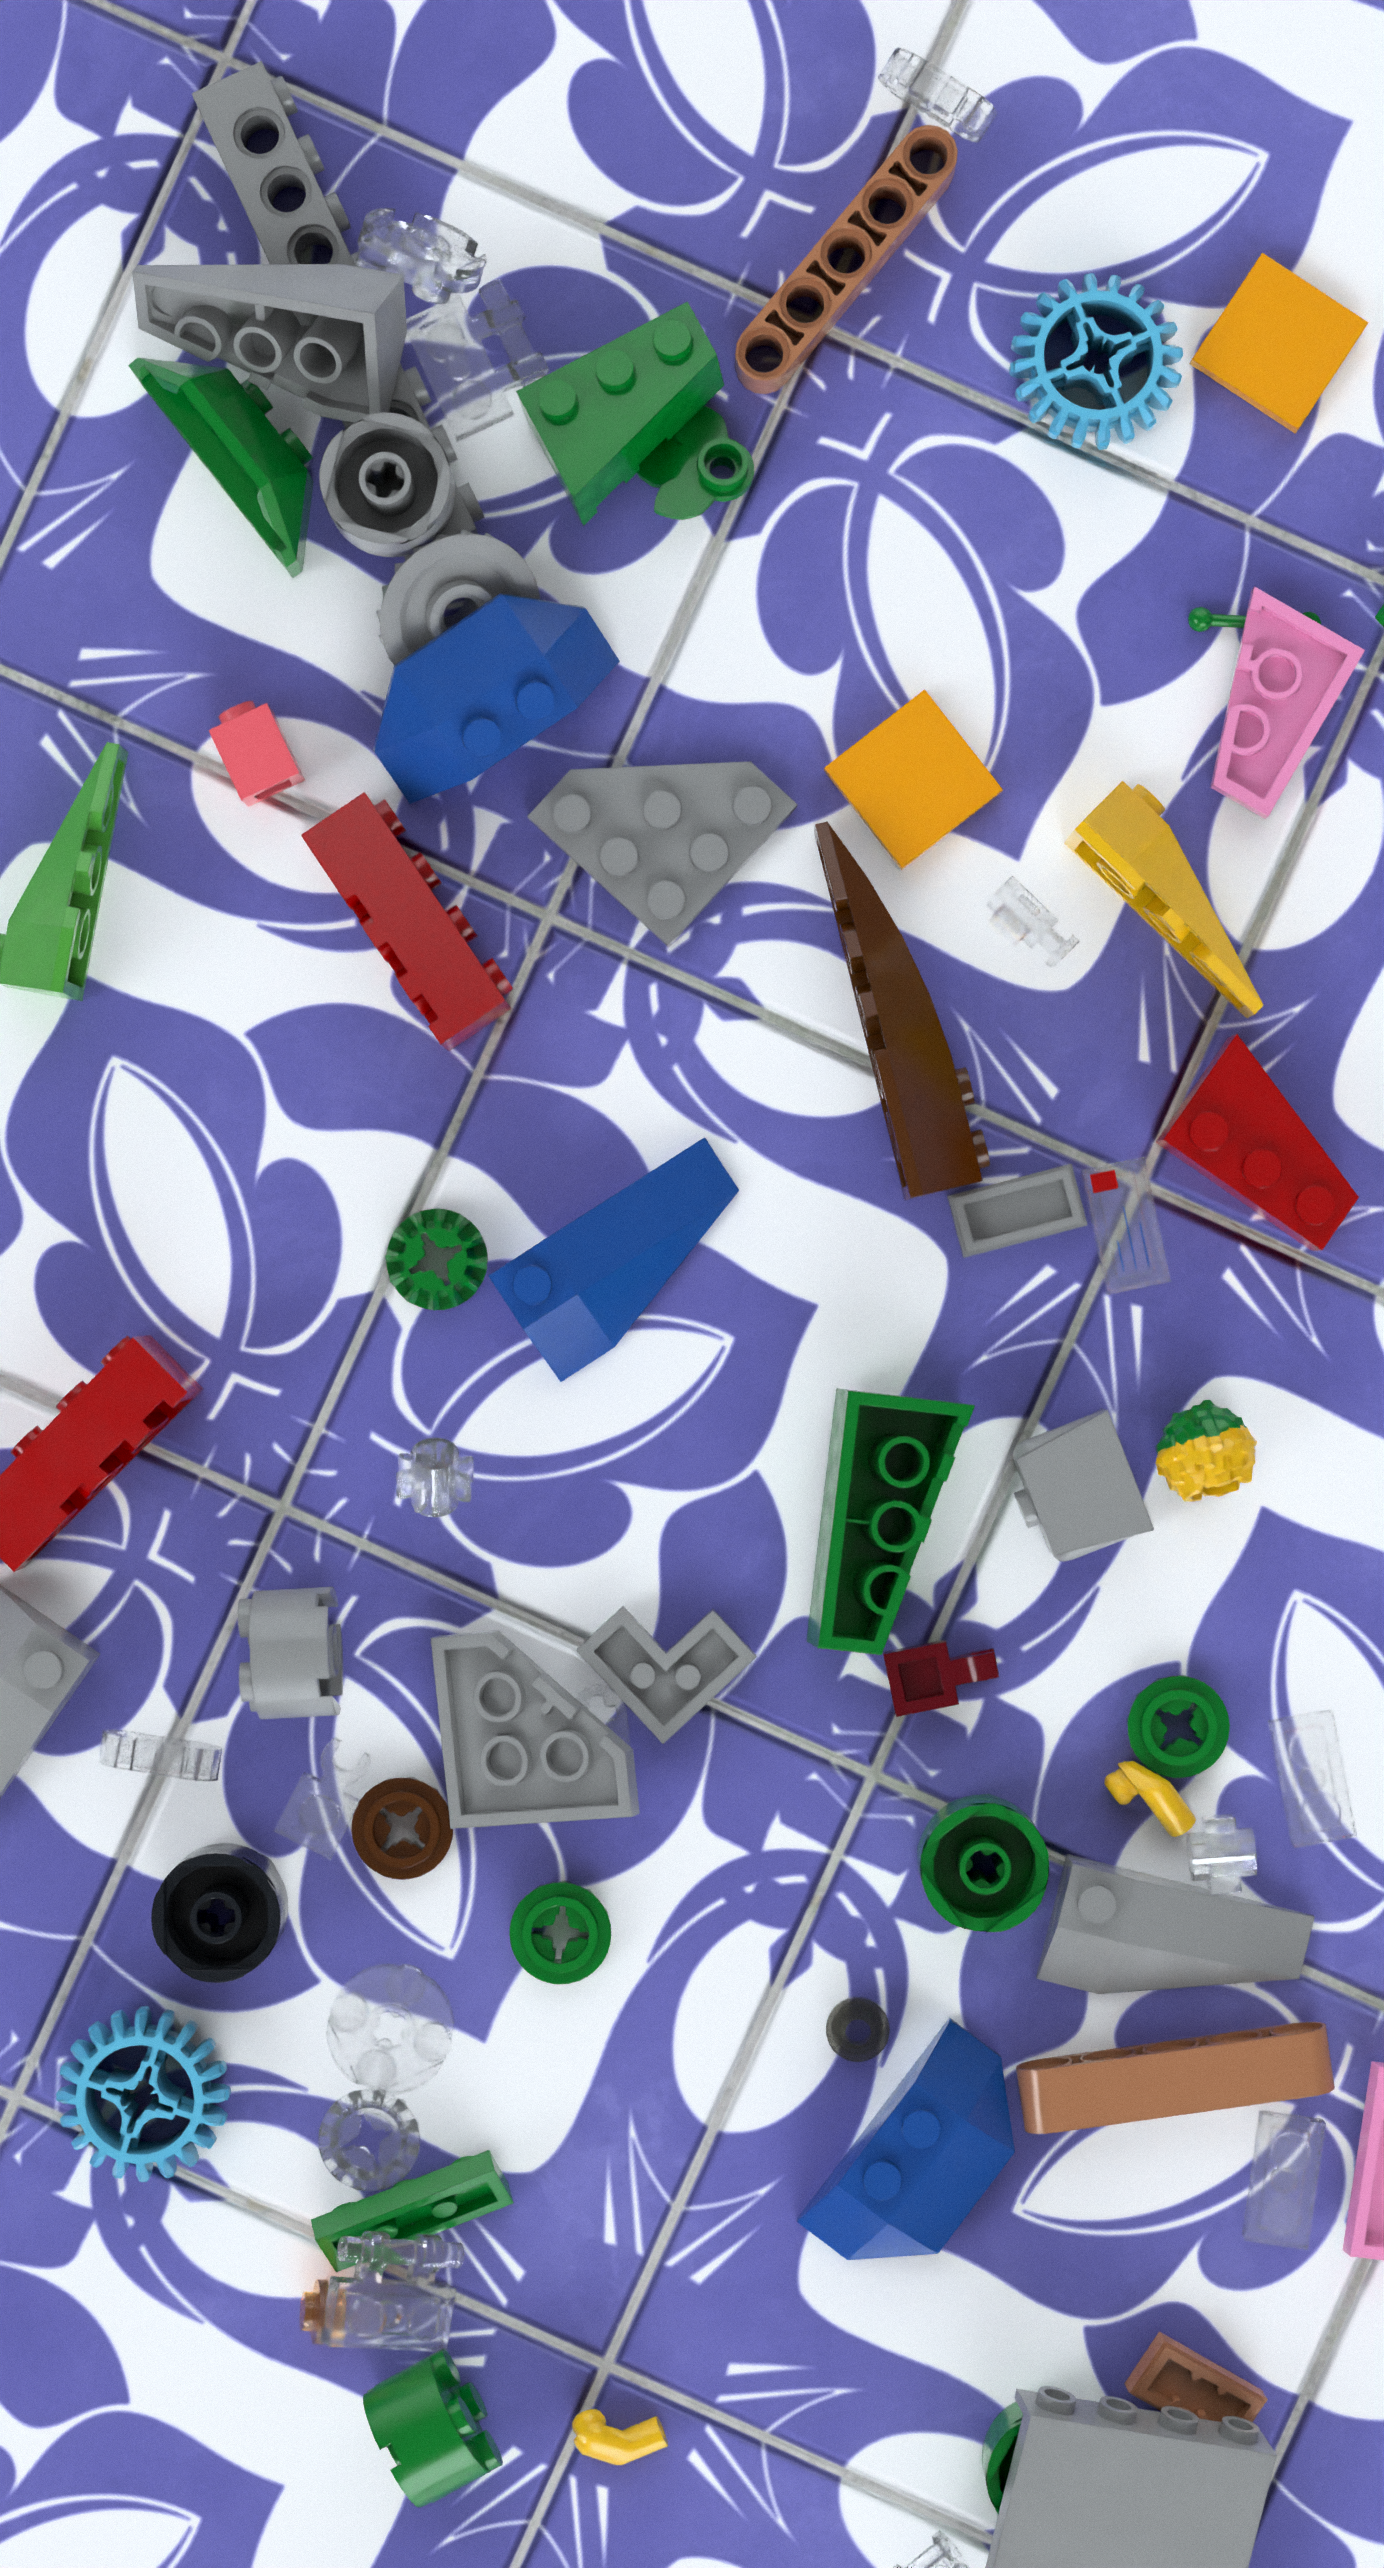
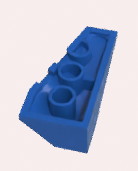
[488,1137,739,1382]

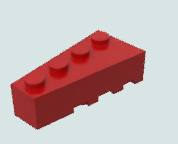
[301,792,513,1051]
[0,1335,203,1572]

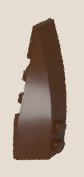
[814,821,990,1200]

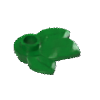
[637,405,754,520]

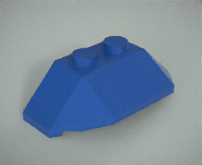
[373,593,620,804]
[797,2017,1015,2260]

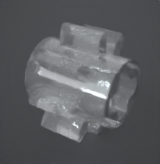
[396,1438,473,1517]
[1186,1814,1257,1895]

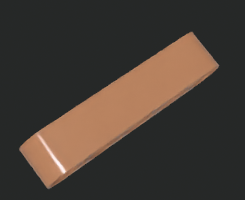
[735,125,958,394]
[1016,2022,1335,2134]

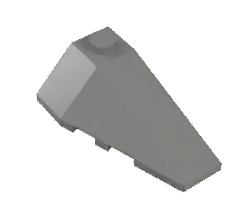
[132,264,407,423]
[0,1584,100,1799]
[1036,1854,1315,1994]

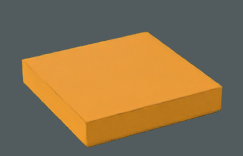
[1189,253,1369,434]
[824,689,1003,870]

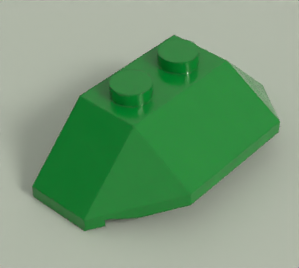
[128,357,314,578]

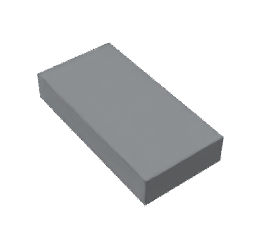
[947,1164,1088,1258]

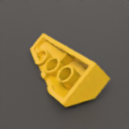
[1064,781,1264,1018]

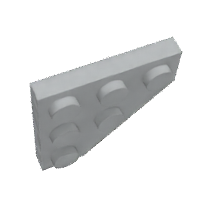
[527,761,798,948]
[431,1631,640,1829]

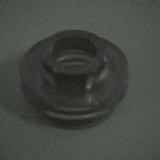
[826,1997,890,2062]

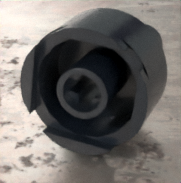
[151,1843,288,1983]

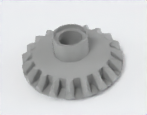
[376,529,540,665]

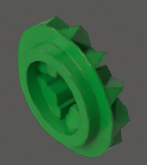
[385,1208,488,1310]
[1126,1675,1230,1778]
[509,1881,612,1984]

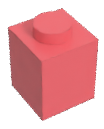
[209,701,305,807]

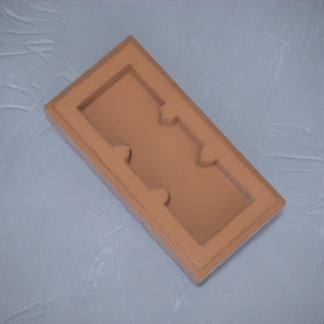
[1124,2332,1268,2422]

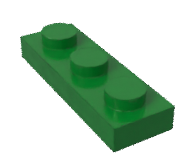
[311,2150,514,2273]

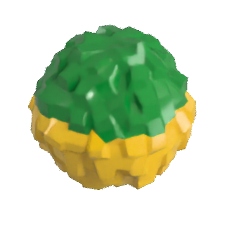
[1155,1400,1257,1502]

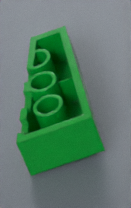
[806,1388,975,1655]

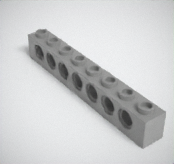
[191,61,485,560]

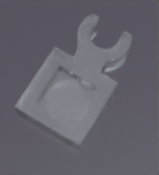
[274,1737,371,1860]

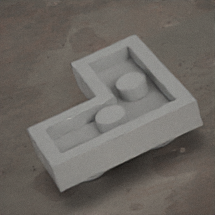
[576,1606,757,1744]

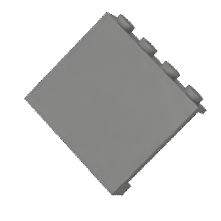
[985,2386,1277,2568]

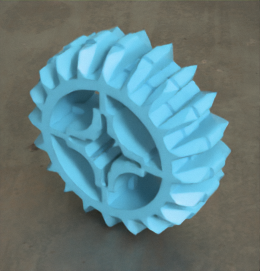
[1009,273,1183,450]
[56,2006,231,2182]

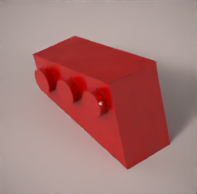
[1155,1034,1359,1251]

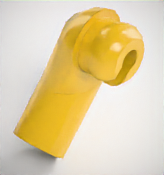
[1104,1761,1196,1837]
[572,2409,668,2465]

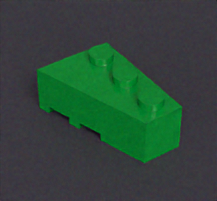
[516,301,724,526]

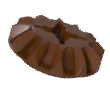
[351,1777,453,1880]

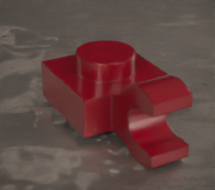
[883,1639,999,1717]

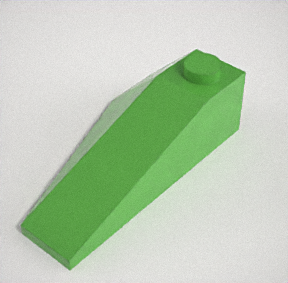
[0,742,128,1001]

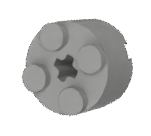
[319,412,456,557]
[238,1587,343,1719]

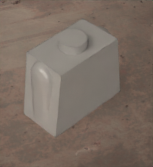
[1012,1408,1154,1562]

